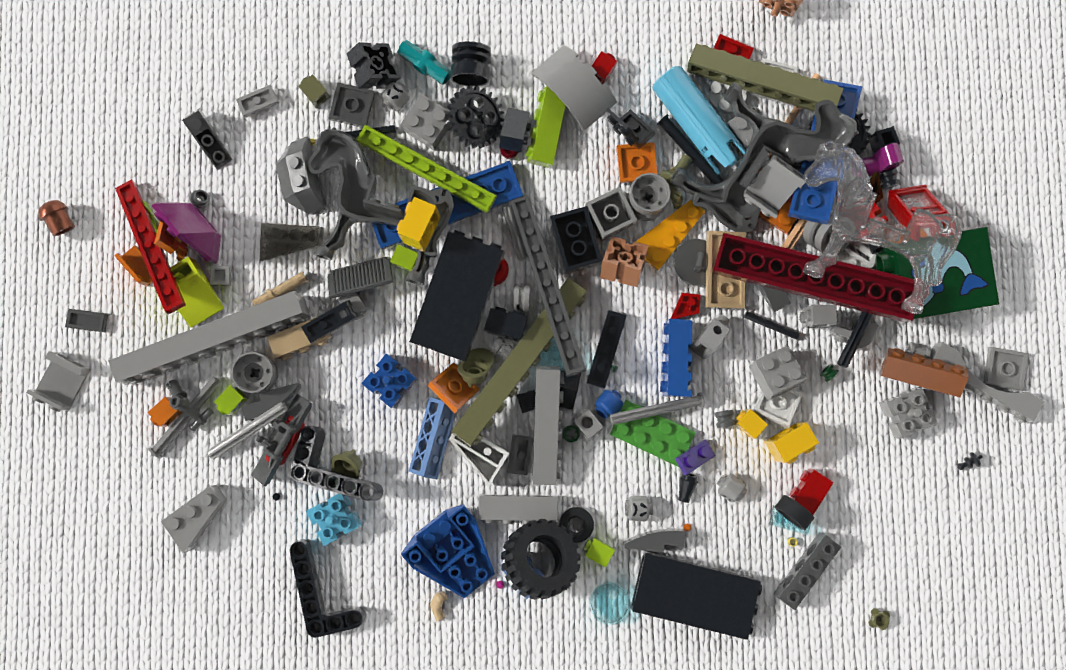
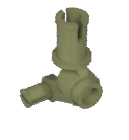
[660,154,693,209]

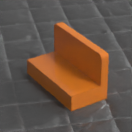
[114,245,152,287]

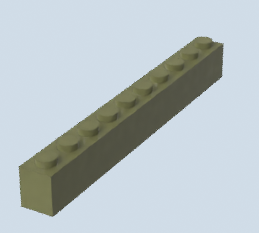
[451,277,587,447]

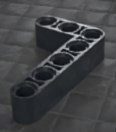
[290,426,384,501]
[290,539,366,638]

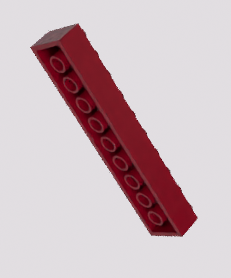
[712,233,923,323]

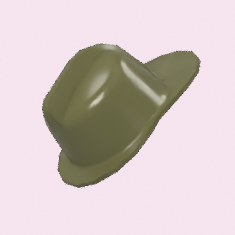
[457,348,495,387]
[331,449,363,490]

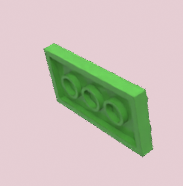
[609,400,696,468]

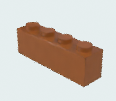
[881,348,969,398]

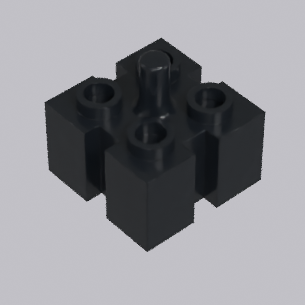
[346,42,401,89]

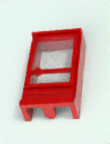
[887,184,957,242]

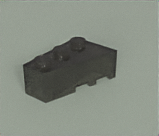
[259,223,324,262]

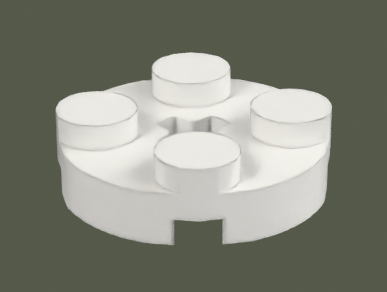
[708,81,747,114]

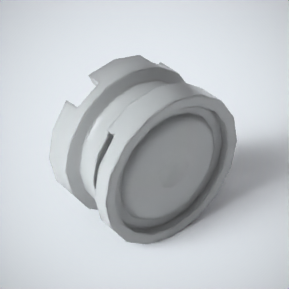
[514,285,530,312]

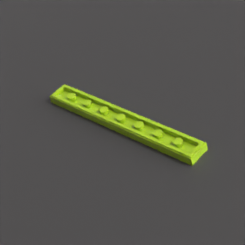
[356,125,497,214]

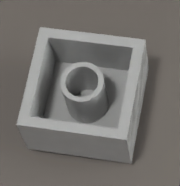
[400,93,451,151]
[585,187,637,241]
[749,345,807,401]

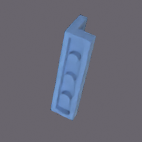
[408,397,456,480]

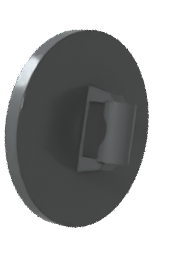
[674,239,706,286]

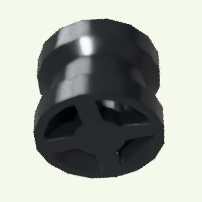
[880,169,901,190]

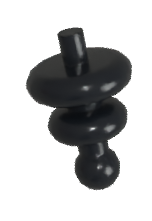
[957,452,983,470]

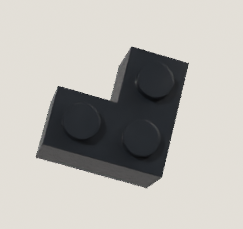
[484,306,527,342]

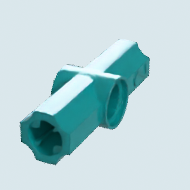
[397,39,451,85]

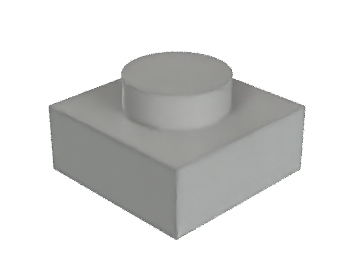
[210,266,232,286]

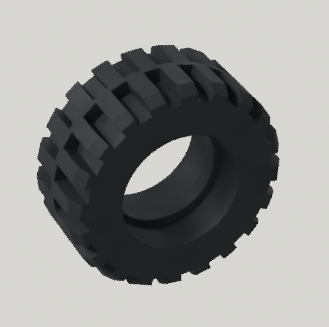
[501,519,581,600]

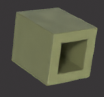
[298,74,330,108]

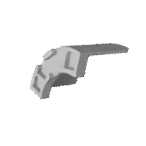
[531,45,617,130]

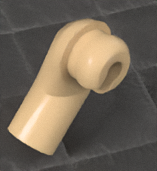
[430,591,448,621]

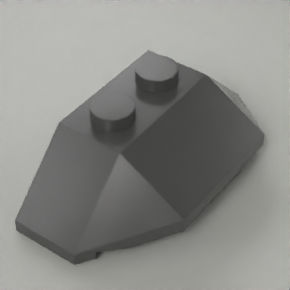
[275,136,326,214]

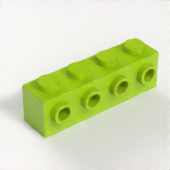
[526,86,565,168]

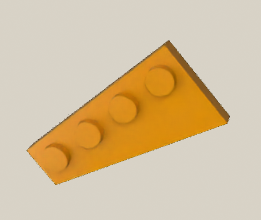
[632,200,705,271]

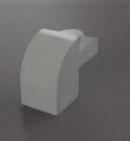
[829,319,879,349]

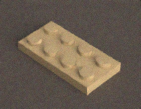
[705,231,746,309]

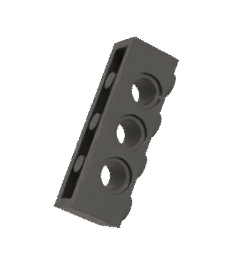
[774,532,841,610]

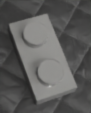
[236,84,280,118]

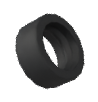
[774,495,815,530]

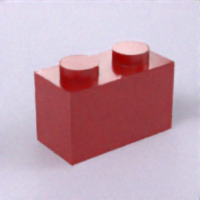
[789,468,834,515]

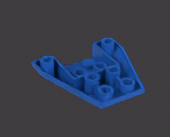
[401,504,495,598]

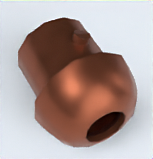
[38,200,75,237]

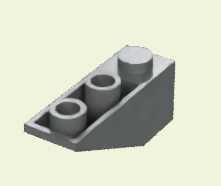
[182,108,233,169]

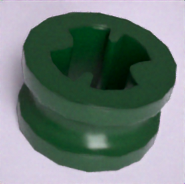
[819,363,839,382]
[562,425,580,443]

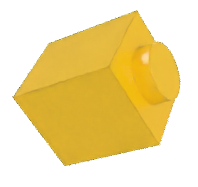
[735,409,768,439]

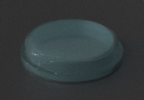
[589,582,631,625]

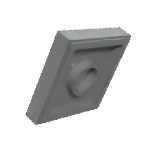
[983,347,1029,391]

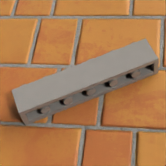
[533,366,564,485]

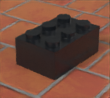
[549,206,603,275]

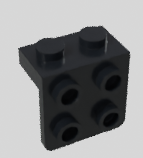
[605,108,656,149]

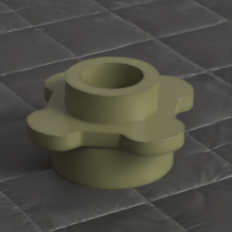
[868,608,890,630]

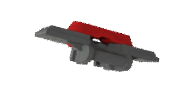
[251,393,312,486]

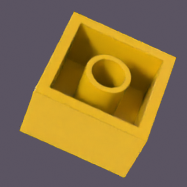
[397,197,441,252]
[764,422,819,464]

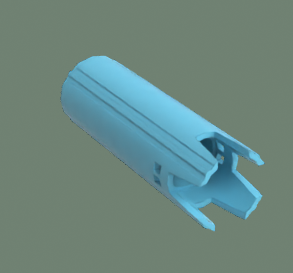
[652,66,746,175]

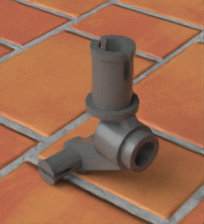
[166,379,214,432]

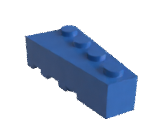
[660,319,692,398]

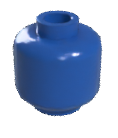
[595,390,623,419]

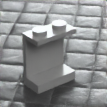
[744,154,806,219]
[26,351,91,412]

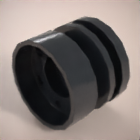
[450,41,491,87]

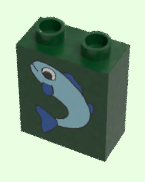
[875,227,999,320]

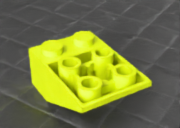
[171,256,224,328]

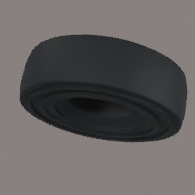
[559,507,594,543]

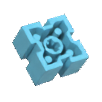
[306,493,363,546]

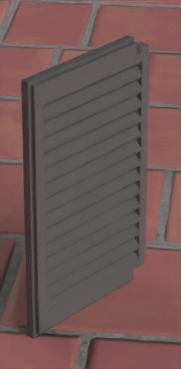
[327,256,394,299]

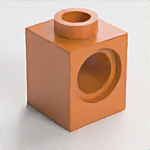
[147,397,182,427]

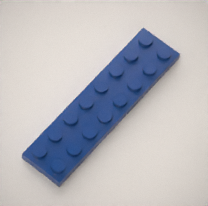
[788,79,863,225]
[371,161,523,249]

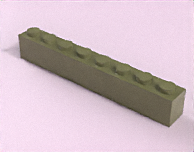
[687,43,844,112]

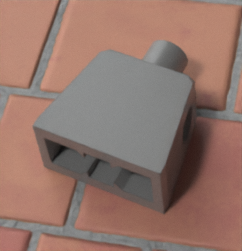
[689,314,730,360]

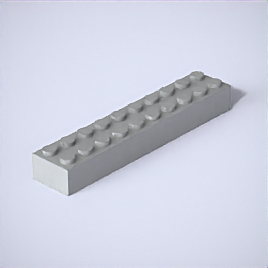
[108,291,311,386]

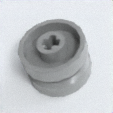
[803,209,855,257]

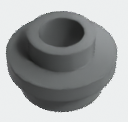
[190,189,210,208]

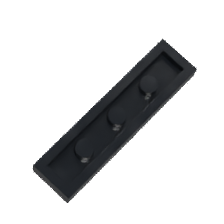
[586,310,627,389]

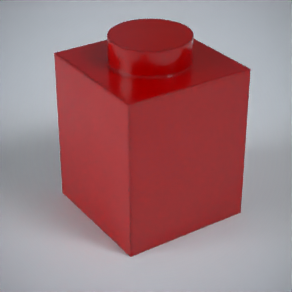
[592,51,617,85]

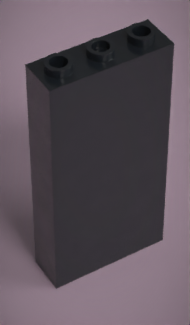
[409,230,505,362]
[630,550,762,640]

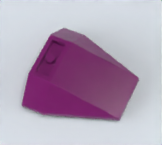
[151,201,221,264]

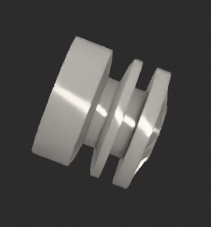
[626,173,671,221]
[231,352,278,394]

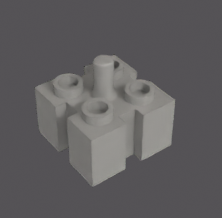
[879,387,938,438]

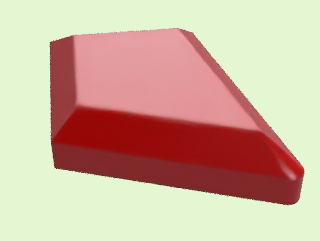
[670,293,701,319]

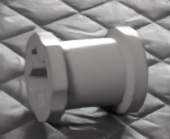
[905,342,931,358]

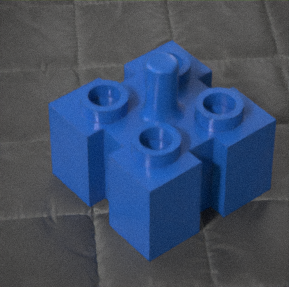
[361,354,418,408]

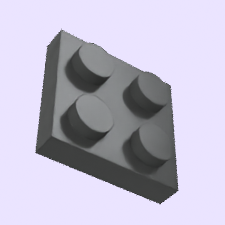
[329,82,375,128]

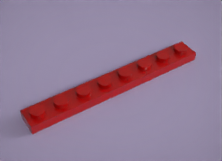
[115,179,186,315]

